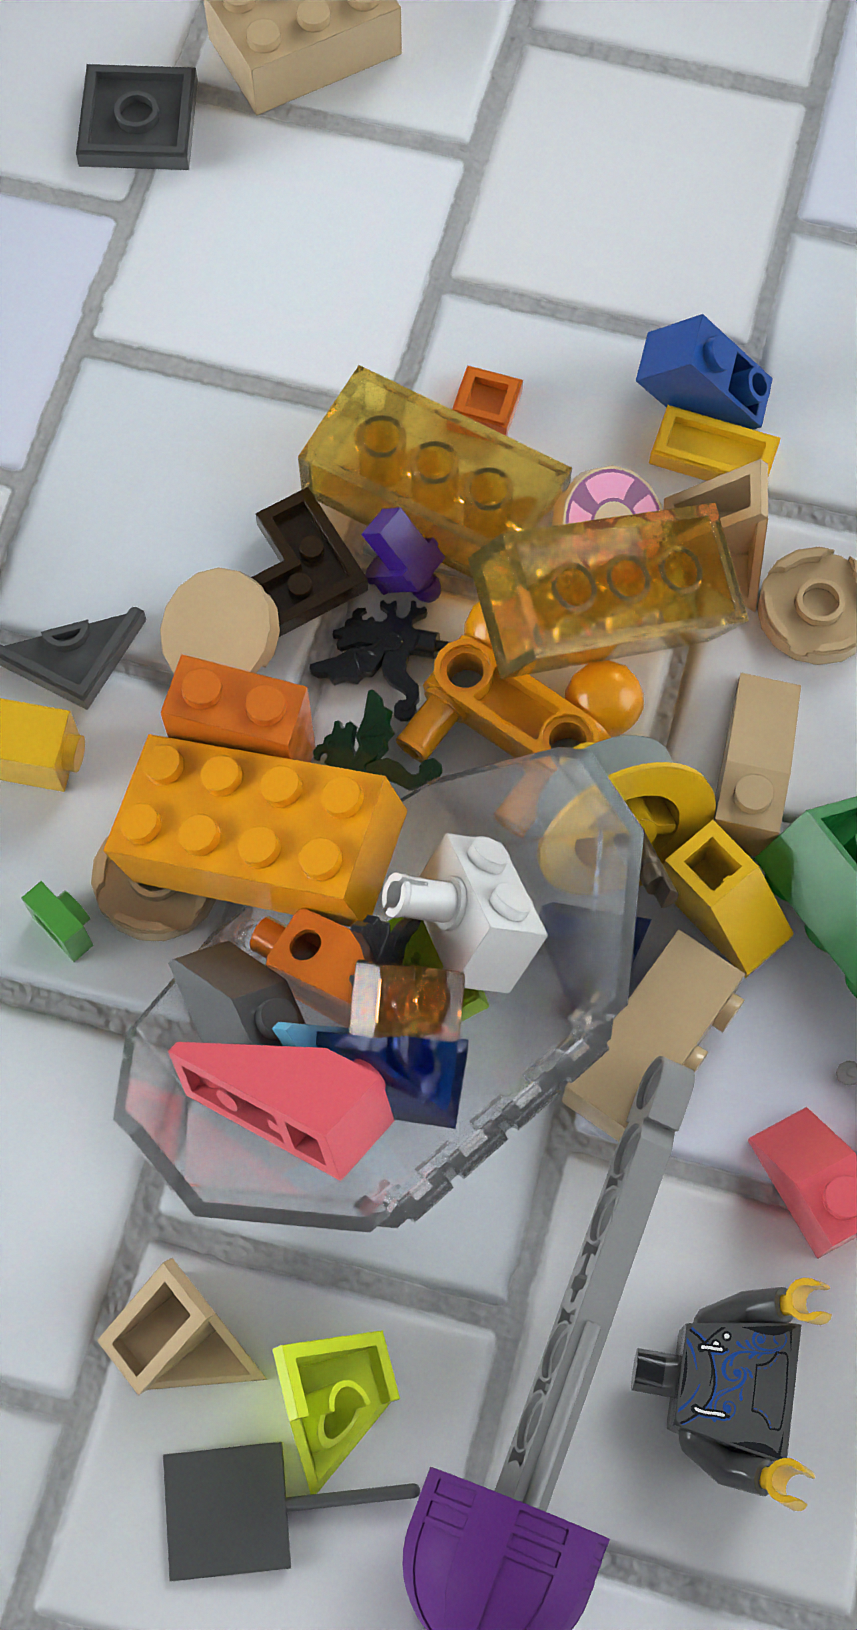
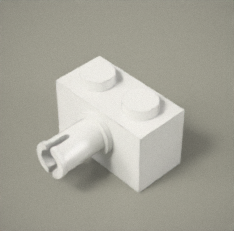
[382,833,548,994]

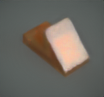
[349,963,465,1042]

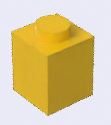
[0,698,85,792]

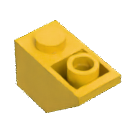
[663,820,794,978]

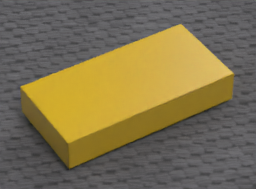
[649,405,781,481]

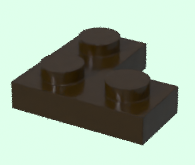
[251,487,368,638]

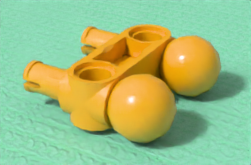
[396,592,644,834]

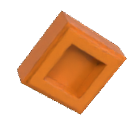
[450,365,523,439]

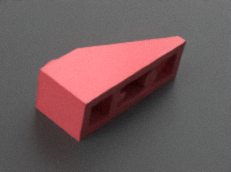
[168,1042,395,1181]

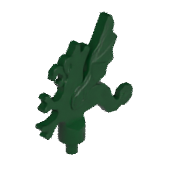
[313,689,443,791]

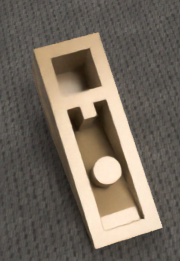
[713,673,801,856]

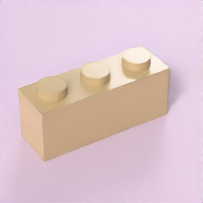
[561,929,745,1142]

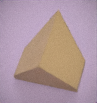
[663,459,768,613]
[97,1258,267,1395]

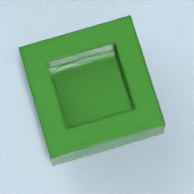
[21,881,94,962]

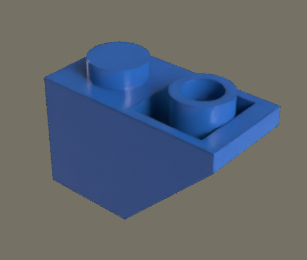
[636,314,773,430]

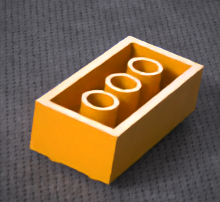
[103,734,408,927]

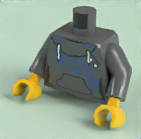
[631,1277,832,1511]

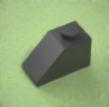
[168,941,306,1046]

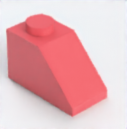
[748,1107,857,1259]

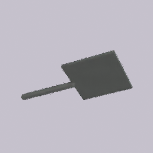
[163,1442,420,1581]

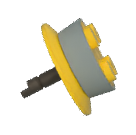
[540,735,716,908]

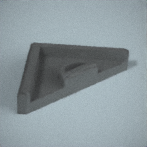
[0,607,146,710]

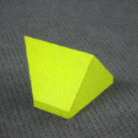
[272,1330,400,1495]

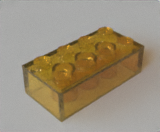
[298,365,572,594]
[468,502,749,679]

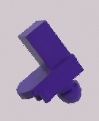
[361,507,446,603]

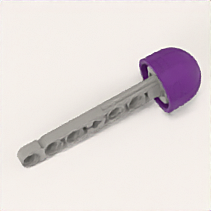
[402,1056,695,1630]

